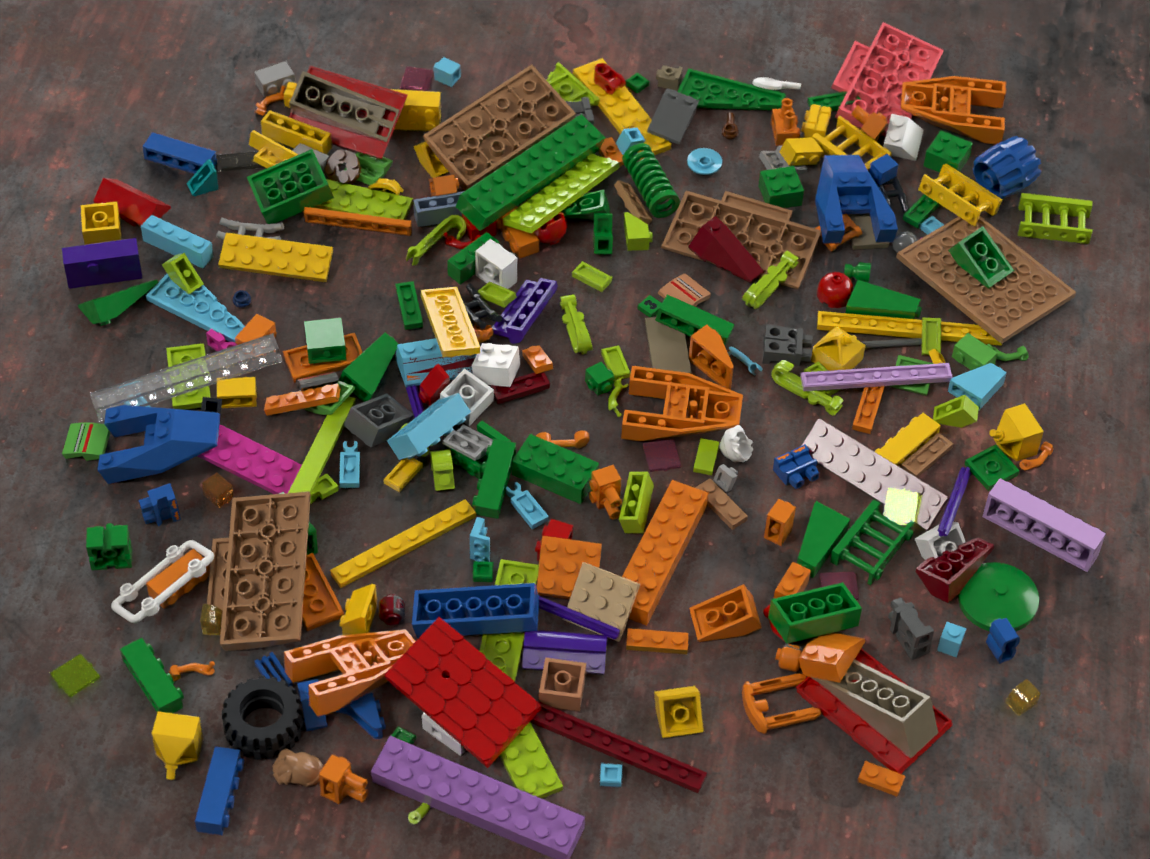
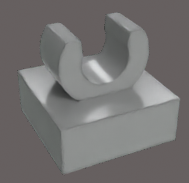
[713,464,738,492]

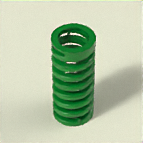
[622,143,680,218]

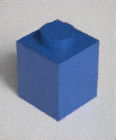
[869,154,898,185]

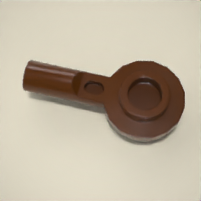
[722,112,739,139]

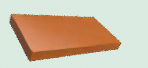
[283,333,363,383]
[302,553,345,631]

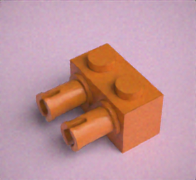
[771,98,800,146]
[851,105,888,142]
[589,465,622,520]
[319,754,368,804]

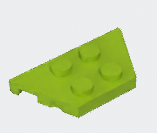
[546,62,600,106]

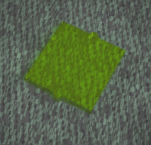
[883,488,920,526]
[50,653,100,697]

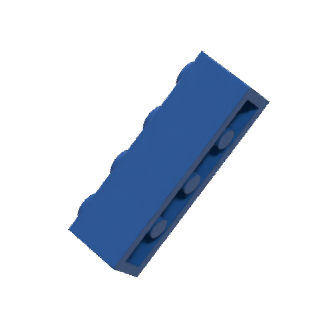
[143,132,217,174]
[195,747,244,835]

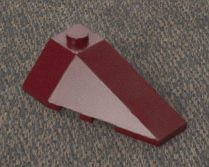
[688,216,764,283]
[916,537,994,603]

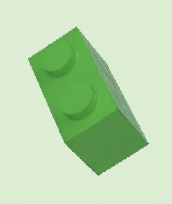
[952,333,998,370]

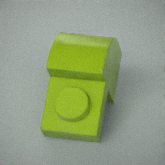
[429,449,455,491]

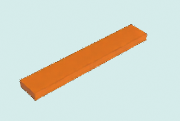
[304,207,412,236]

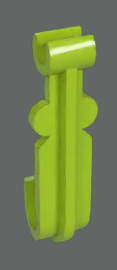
[406,215,466,266]
[742,250,799,309]
[560,294,593,355]
[771,360,844,416]

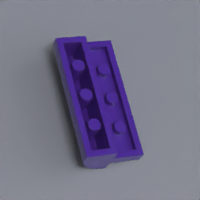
[492,278,557,344]
[522,630,607,675]

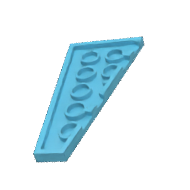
[146,274,245,343]

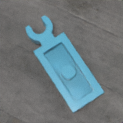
[339,441,360,488]
[506,482,549,529]

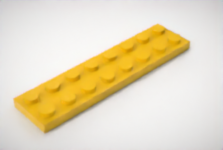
[573,58,671,160]

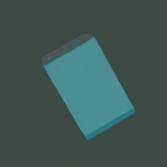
[187,159,219,196]

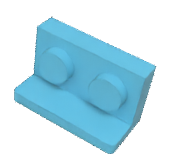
[470,517,490,562]

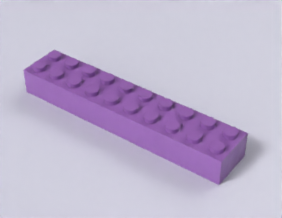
[371,736,585,859]

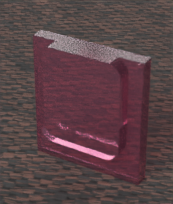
[400,66,433,91]
[819,572,859,600]

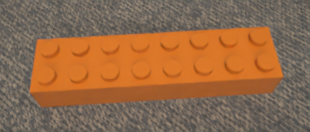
[622,480,708,626]

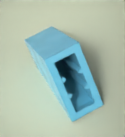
[948,363,1007,411]

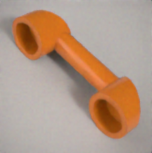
[536,431,590,449]

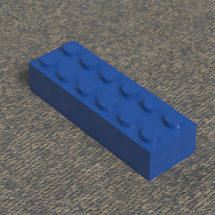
[412,583,539,638]

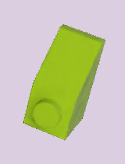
[624,212,653,251]
[162,253,204,294]
[933,395,979,428]

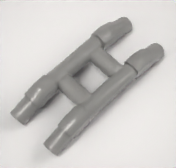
[216,218,284,240]

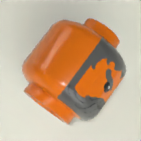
[775,643,803,672]

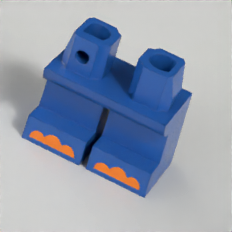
[773,445,820,489]
[139,483,181,527]

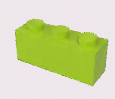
[619,472,654,533]

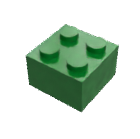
[923,130,973,173]
[758,166,804,208]

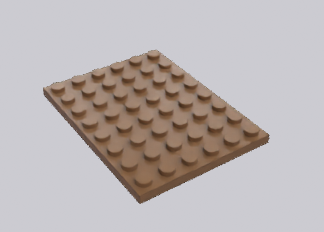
[896,217,1076,344]

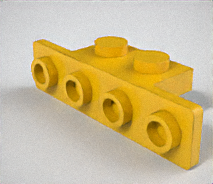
[249,130,299,168]

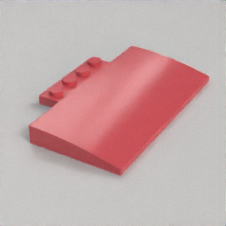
[831,22,944,136]

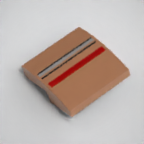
[658,274,711,307]

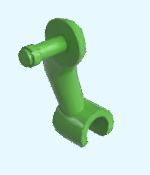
[987,344,1029,361]

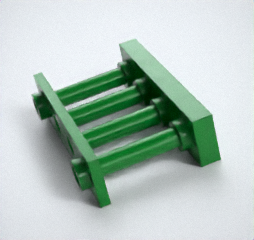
[830,499,914,586]

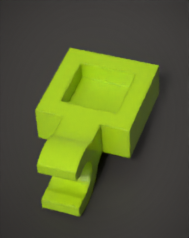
[310,474,338,504]

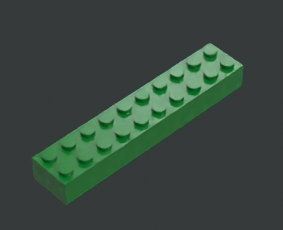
[455,114,606,231]

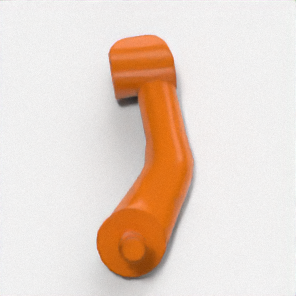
[255,85,285,116]
[1019,442,1053,470]
[169,661,215,681]

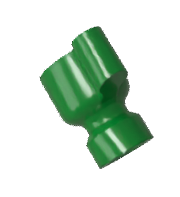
[844,262,871,283]

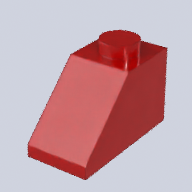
[419,363,450,407]

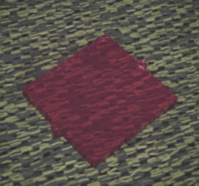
[643,439,681,472]

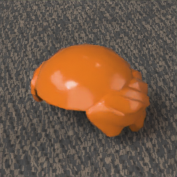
[472,325,493,343]

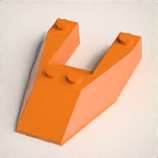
[901,76,1006,144]
[621,366,743,441]
[284,630,415,716]

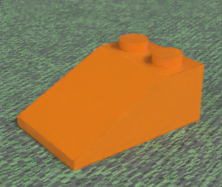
[689,325,734,390]
[689,584,762,642]
[798,633,865,683]

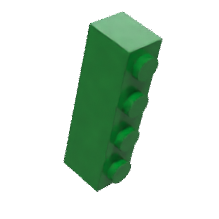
[655,294,735,345]
[472,438,516,519]
[120,638,184,714]

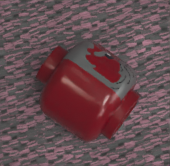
[379,594,405,625]

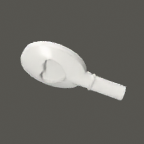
[753,77,801,90]

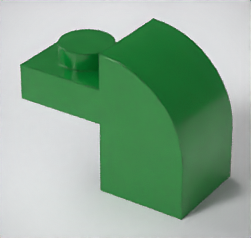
[593,213,613,254]

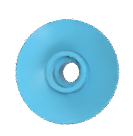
[687,148,722,175]

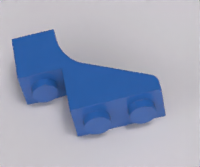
[331,692,385,739]

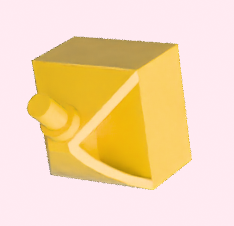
[811,326,866,371]
[989,403,1044,461]
[152,712,203,780]

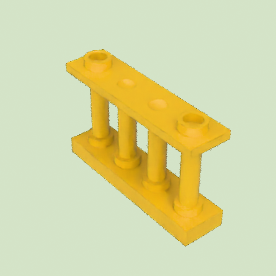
[812,116,891,170]
[918,163,1003,226]

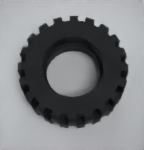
[222,676,304,759]

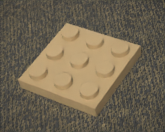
[563,562,640,642]

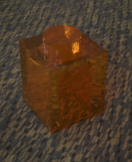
[202,472,234,508]

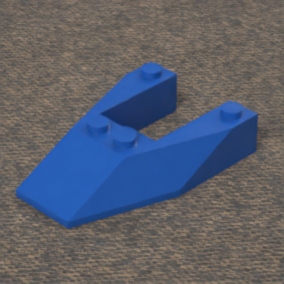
[815,155,898,243]
[97,405,220,484]

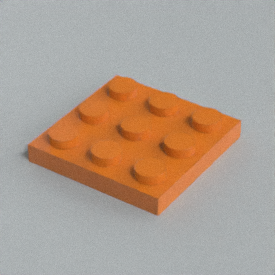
[536,536,602,599]

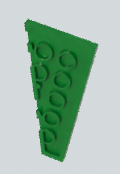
[678,68,786,110]

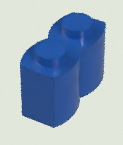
[986,618,1020,664]

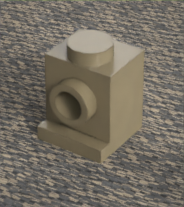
[656,66,683,91]

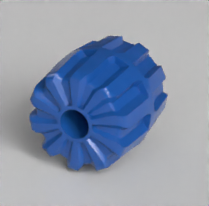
[973,136,1041,199]

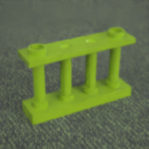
[1018,193,1092,244]

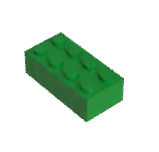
[512,434,599,504]
[768,582,862,644]

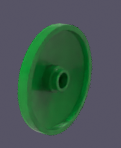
[958,562,1039,632]

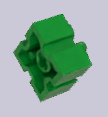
[86,523,132,570]

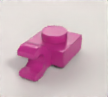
[206,328,238,357]

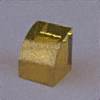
[200,604,223,635]
[1005,679,1041,716]

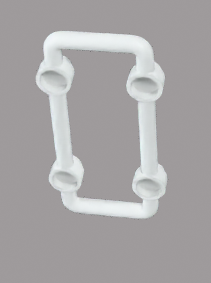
[111,540,214,623]

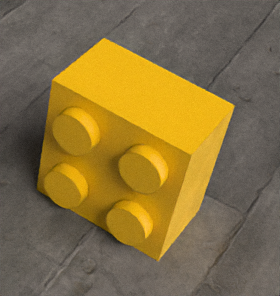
[81,202,121,245]

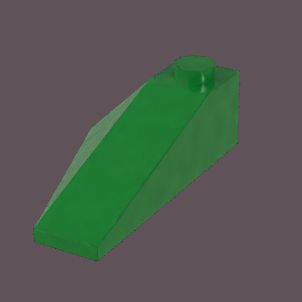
[561,190,610,220]
[78,279,158,326]

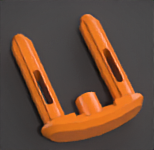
[742,673,821,734]

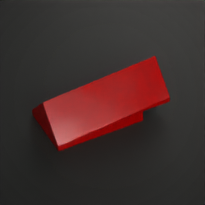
[93,178,171,226]

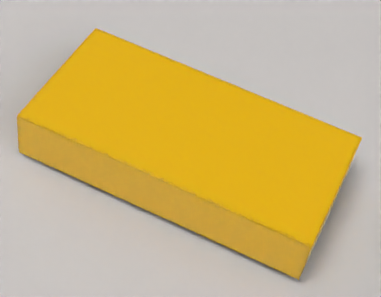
[384,458,423,492]

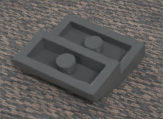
[296,372,339,391]

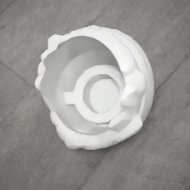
[720,425,753,462]

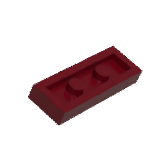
[490,372,550,404]

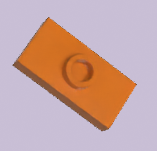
[599,137,624,166]

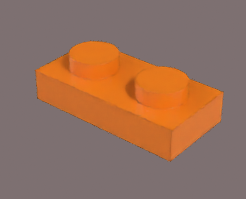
[522,345,553,374]
[857,761,905,797]

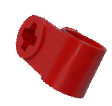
[593,63,625,95]

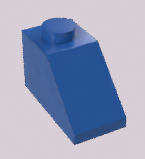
[297,679,327,731]

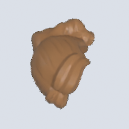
[273,749,323,787]

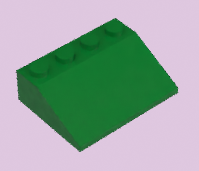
[247,149,334,224]

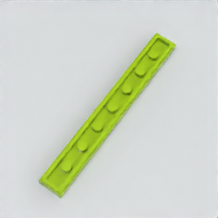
[288,397,356,493]

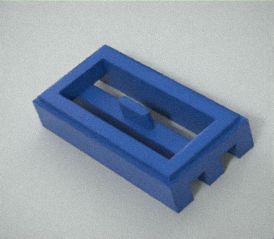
[254,652,293,687]

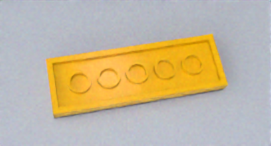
[218,233,333,282]
[421,287,481,358]

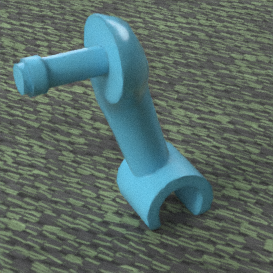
[728,346,763,375]

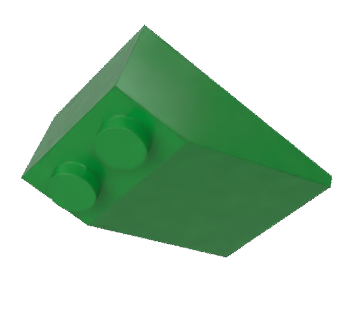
[948,226,1014,288]

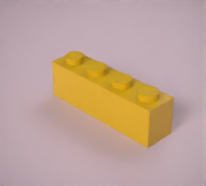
[261,110,332,155]
[874,413,941,468]

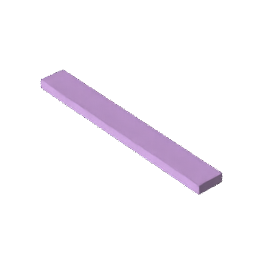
[800,363,953,391]

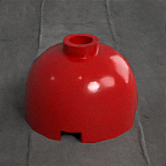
[533,212,567,245]
[817,272,853,308]

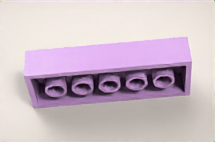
[982,479,1106,572]

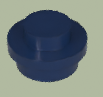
[233,290,251,308]

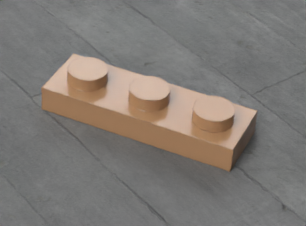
[614,180,652,225]
[901,433,953,478]
[695,478,748,530]

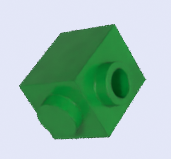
[585,362,615,396]

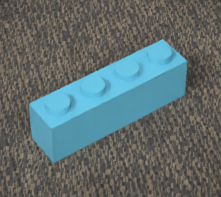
[141,215,213,268]

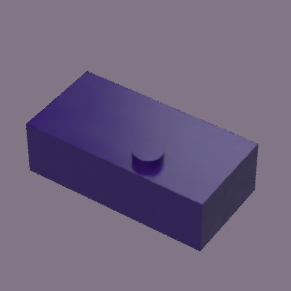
[62,238,142,289]

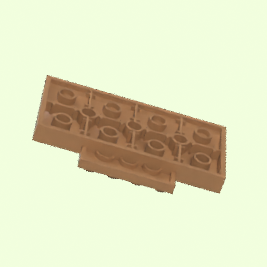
[423,65,576,191]
[662,191,821,290]
[206,491,311,651]

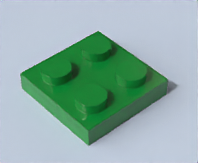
[964,444,1020,491]

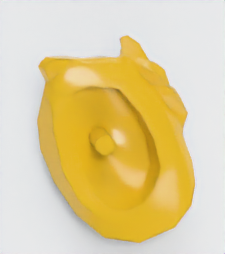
[367,178,404,195]

